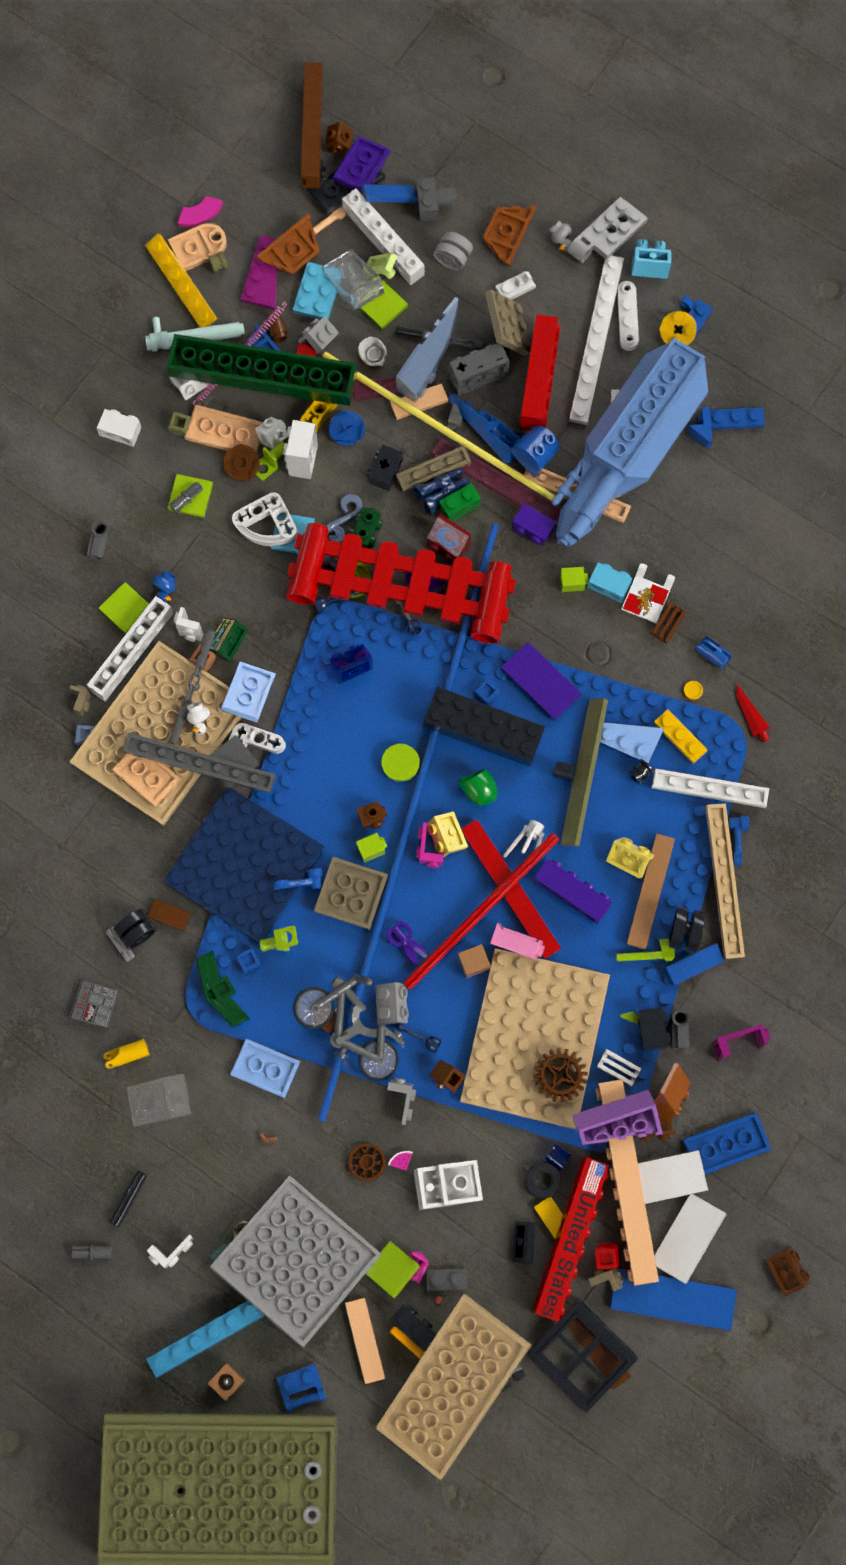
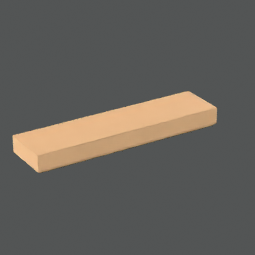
[345,1298,385,1384]

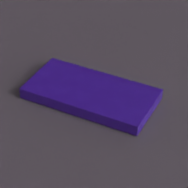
[501,642,582,721]

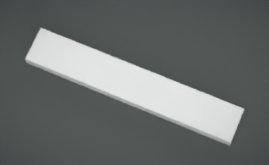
[652,769,769,808]

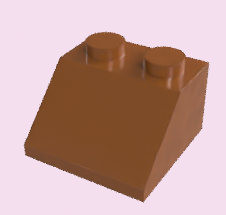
[654,1062,691,1122]

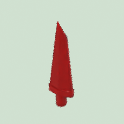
[736,683,770,743]

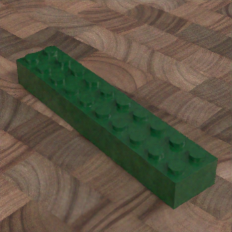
[167,334,357,406]

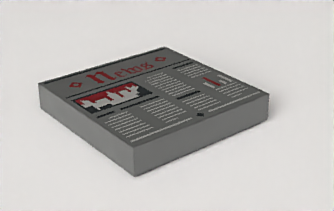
[70,980,120,1029]

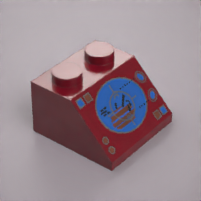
[427,514,471,562]

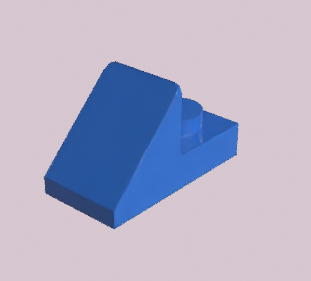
[687,407,712,449]

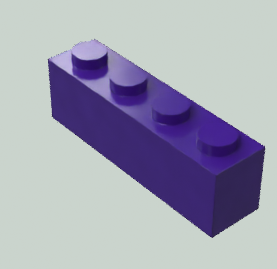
[534,859,612,925]

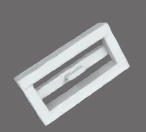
[597,1049,641,1087]

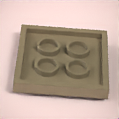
[485,289,531,356]
[314,857,388,930]

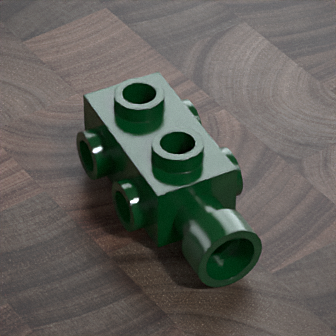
[349,507,383,549]

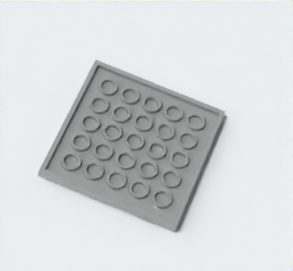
[210,1176,381,1348]

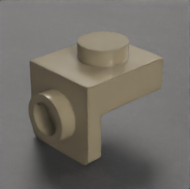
[69,685,91,717]
[589,1269,623,1291]

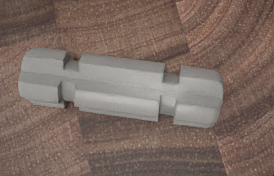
[106,926,135,962]

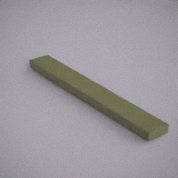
[560,698,608,847]

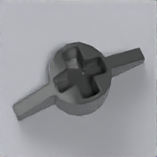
[447,404,462,431]

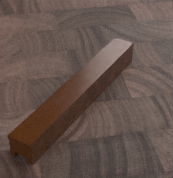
[301,62,323,189]

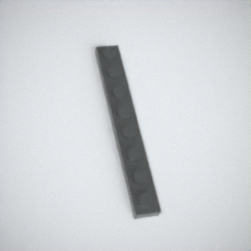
[122,733,276,794]

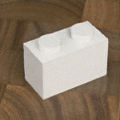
[97,409,141,447]

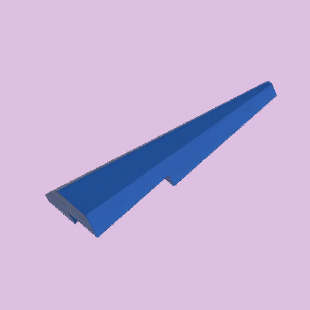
[448,393,521,463]

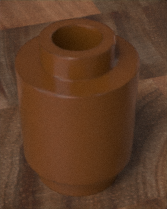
[265,314,288,343]

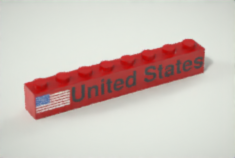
[531,1157,610,1322]

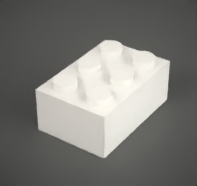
[283,420,318,479]

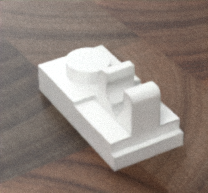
[495,271,536,300]

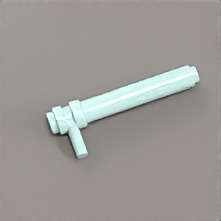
[145,317,245,352]

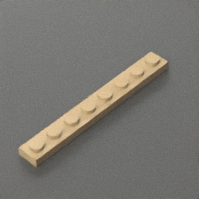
[705,804,745,959]

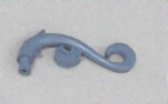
[323,494,362,569]

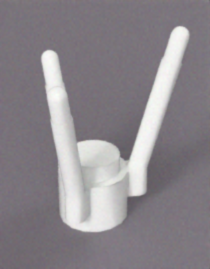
[503,820,544,858]

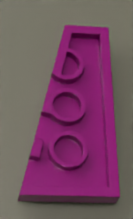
[241,235,277,310]

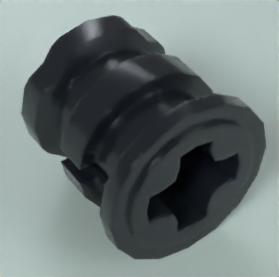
[628,759,654,785]

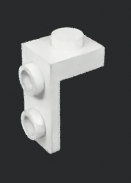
[147,1235,194,1268]

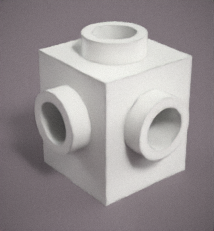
[255,417,287,449]

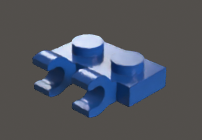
[674,295,713,337]

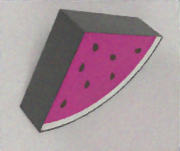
[388,1151,413,1171]

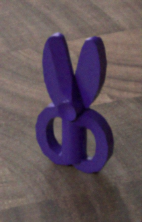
[387,921,427,965]

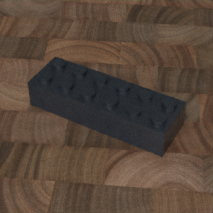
[422,686,545,767]

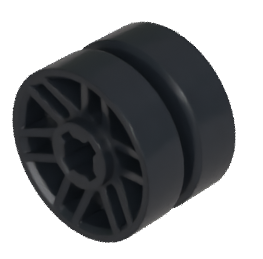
[114,909,157,950]

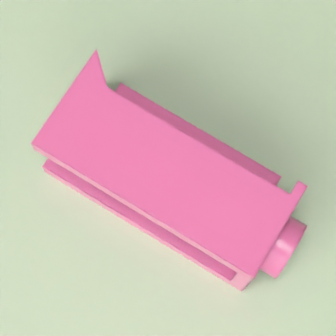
[490,923,545,960]

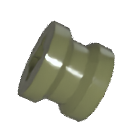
[208,251,228,273]

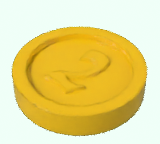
[684,681,703,700]

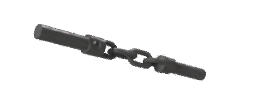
[169,630,215,745]

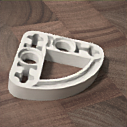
[232,492,299,546]

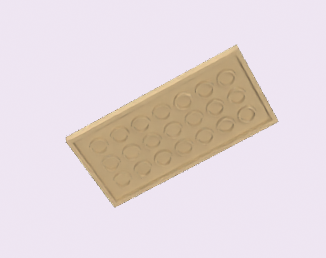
[376,1294,531,1480]

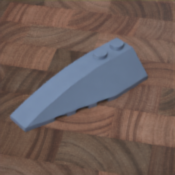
[396,297,458,402]

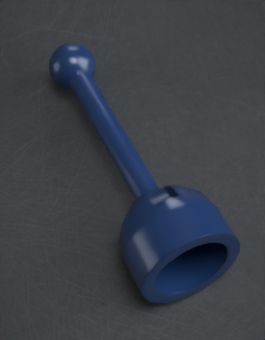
[315,591,359,614]
[396,1023,442,1054]

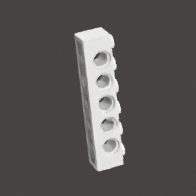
[342,189,425,285]
[87,596,173,701]

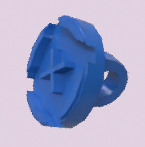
[328,411,365,445]

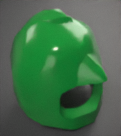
[458,768,498,806]

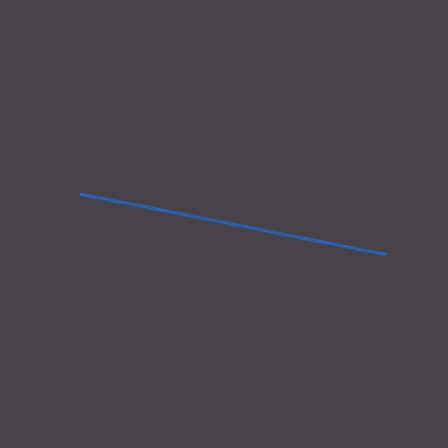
[318,524,499,1123]

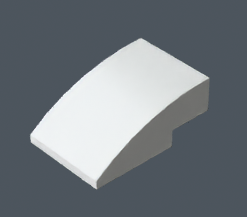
[413,1160,483,1210]

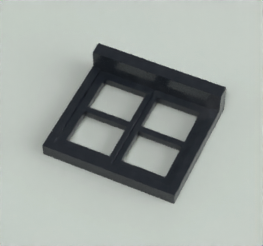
[528,1298,638,1413]

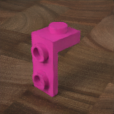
[416,822,443,868]

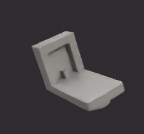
[387,1077,416,1125]

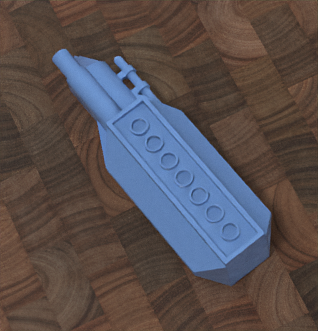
[552,338,708,547]

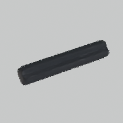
[110,1171,147,1227]

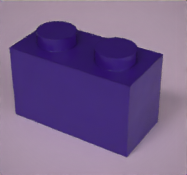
[512,504,556,546]

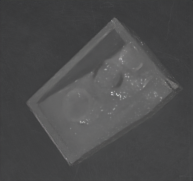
[321,249,384,311]

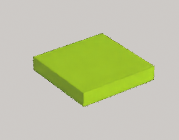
[357,280,408,330]
[168,474,213,518]
[99,582,149,634]
[366,1241,420,1298]

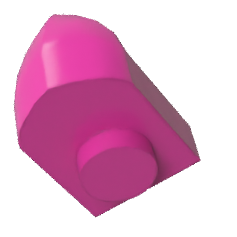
[408,1251,429,1284]

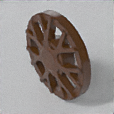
[348,1143,386,1181]

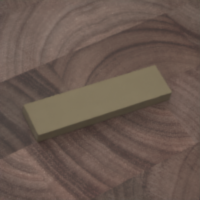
[396,445,471,492]

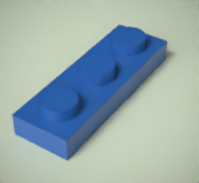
[710,408,765,430]

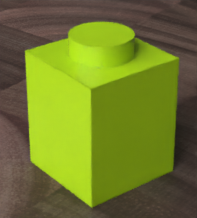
[560,567,588,592]
[356,833,387,863]

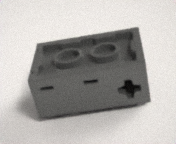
[449,343,509,396]

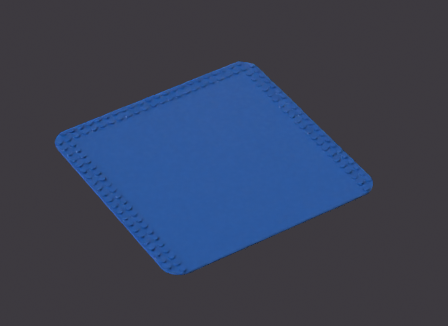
[186,601,747,1152]

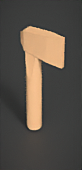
[312,207,346,235]

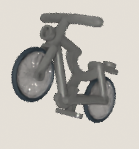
[293,973,405,1081]

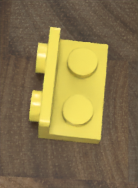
[427,812,468,857]
[606,837,654,879]

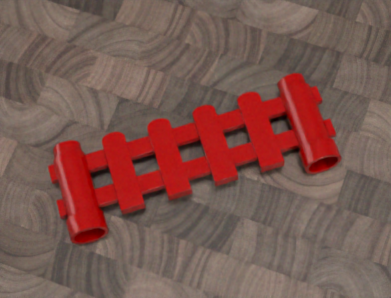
[286,523,516,644]

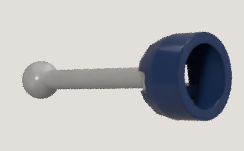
[396,600,423,636]

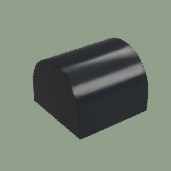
[553,761,575,781]

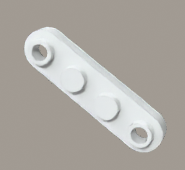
[617,281,639,351]

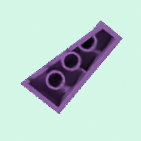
[572,1090,663,1145]

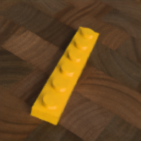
[145,234,218,328]

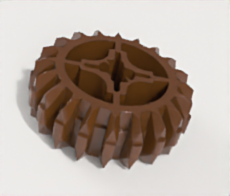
[534,1048,588,1103]

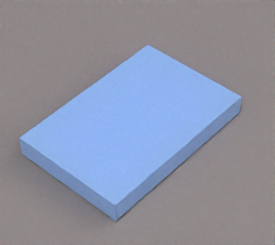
[221,661,276,722]
[230,1039,300,1098]

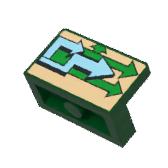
[209,618,248,662]

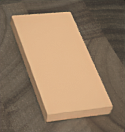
[185,404,263,452]

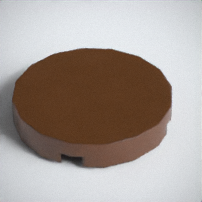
[223,444,260,482]

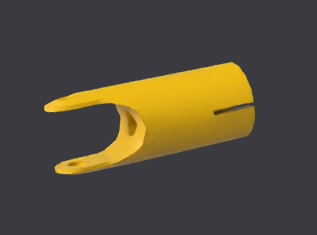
[103,1039,150,1069]

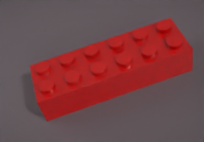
[520,314,561,431]

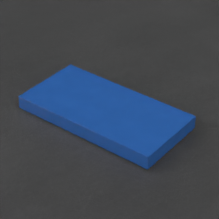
[682,1112,772,1175]

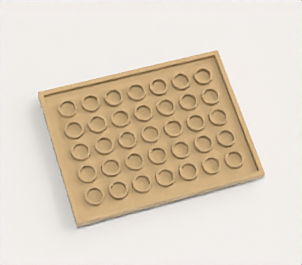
[70,641,242,826]
[460,948,610,1129]

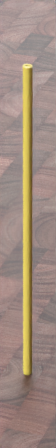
[322,352,556,502]

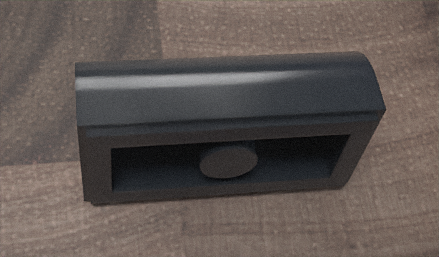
[512,1221,536,1264]

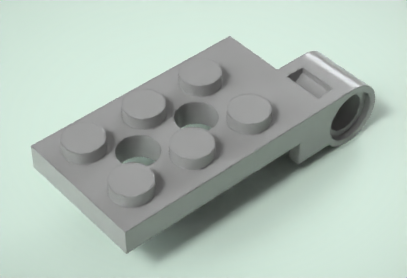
[567,197,648,263]

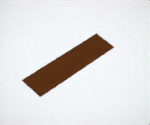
[563,1307,631,1390]

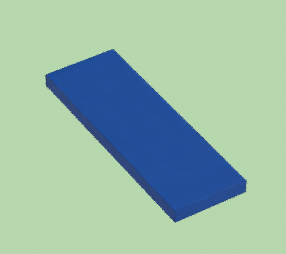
[610,1268,737,1331]

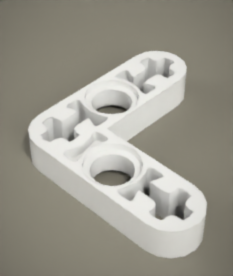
[228,723,286,754]

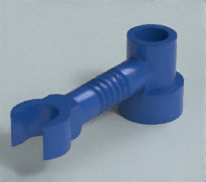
[729,815,749,866]
[273,868,323,890]

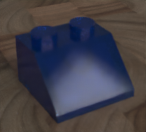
[328,644,373,684]

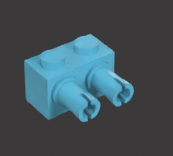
[632,239,671,279]

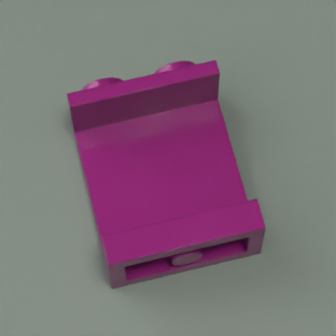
[712,1024,770,1062]

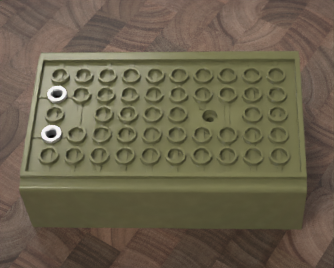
[98,1412,338,1565]

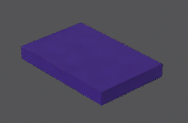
[333,136,390,193]

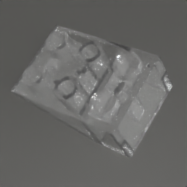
[127,1074,192,1127]

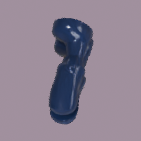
[413,468,470,516]

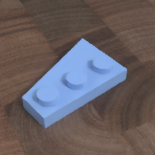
[600,723,664,763]

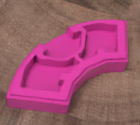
[178,196,223,227]

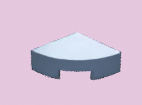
[75,725,96,745]

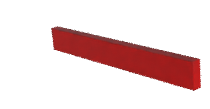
[461,820,561,960]

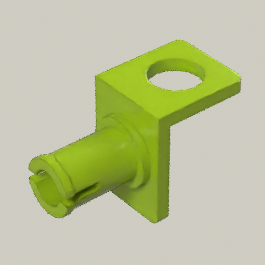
[256,441,285,481]
[260,926,298,952]

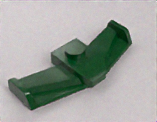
[195,950,250,1028]

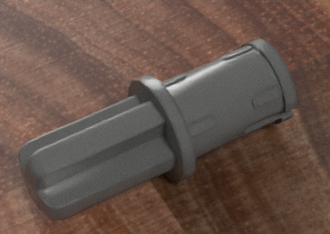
[169,482,203,513]
[71,1244,112,1260]

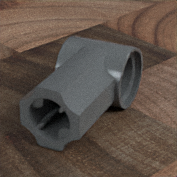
[87,520,111,560]
[670,1009,690,1049]

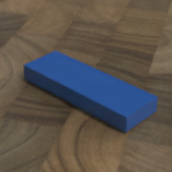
[361,185,418,203]
[665,943,725,985]

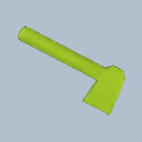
[616,939,675,962]

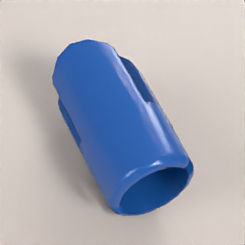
[695,636,732,669]

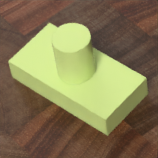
[363,253,397,279]

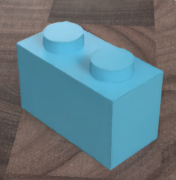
[587,563,632,603]

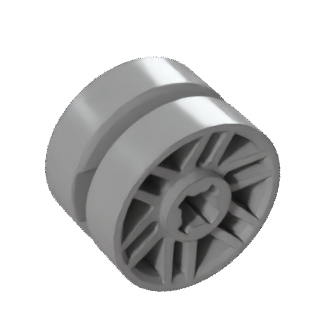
[434,231,473,270]

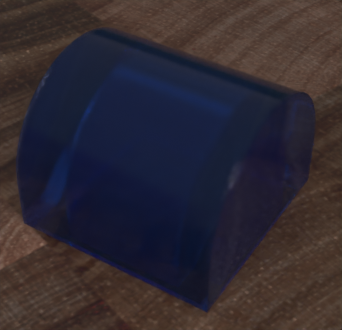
[545,1144,572,1172]

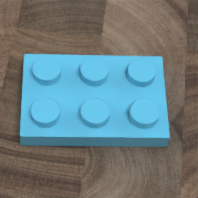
[293,262,343,320]

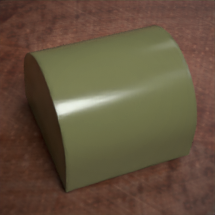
[168,411,191,436]

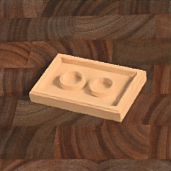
[112,754,181,807]

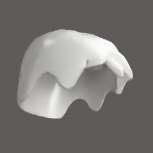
[358,337,387,366]

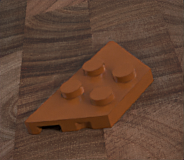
[483,205,537,268]
[256,213,320,275]

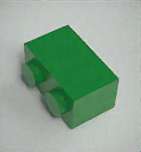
[439,483,481,522]

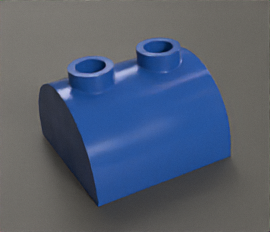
[509,425,559,477]

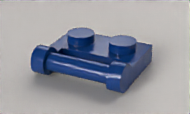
[276,1364,327,1414]

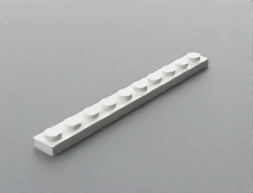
[569,256,624,425]

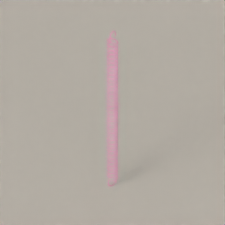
[193,302,287,407]

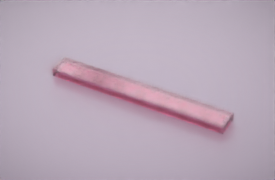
[432,438,562,527]

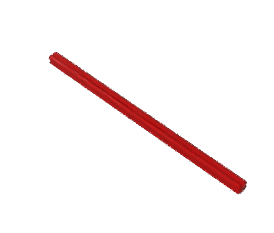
[403,833,559,990]

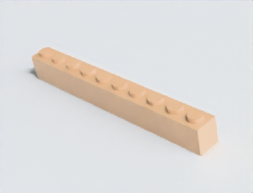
[595,1079,659,1286]

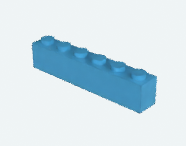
[146,1301,265,1378]

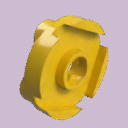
[660,311,697,346]

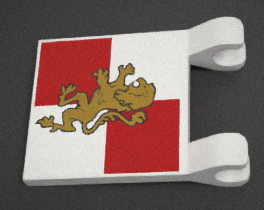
[621,563,675,624]

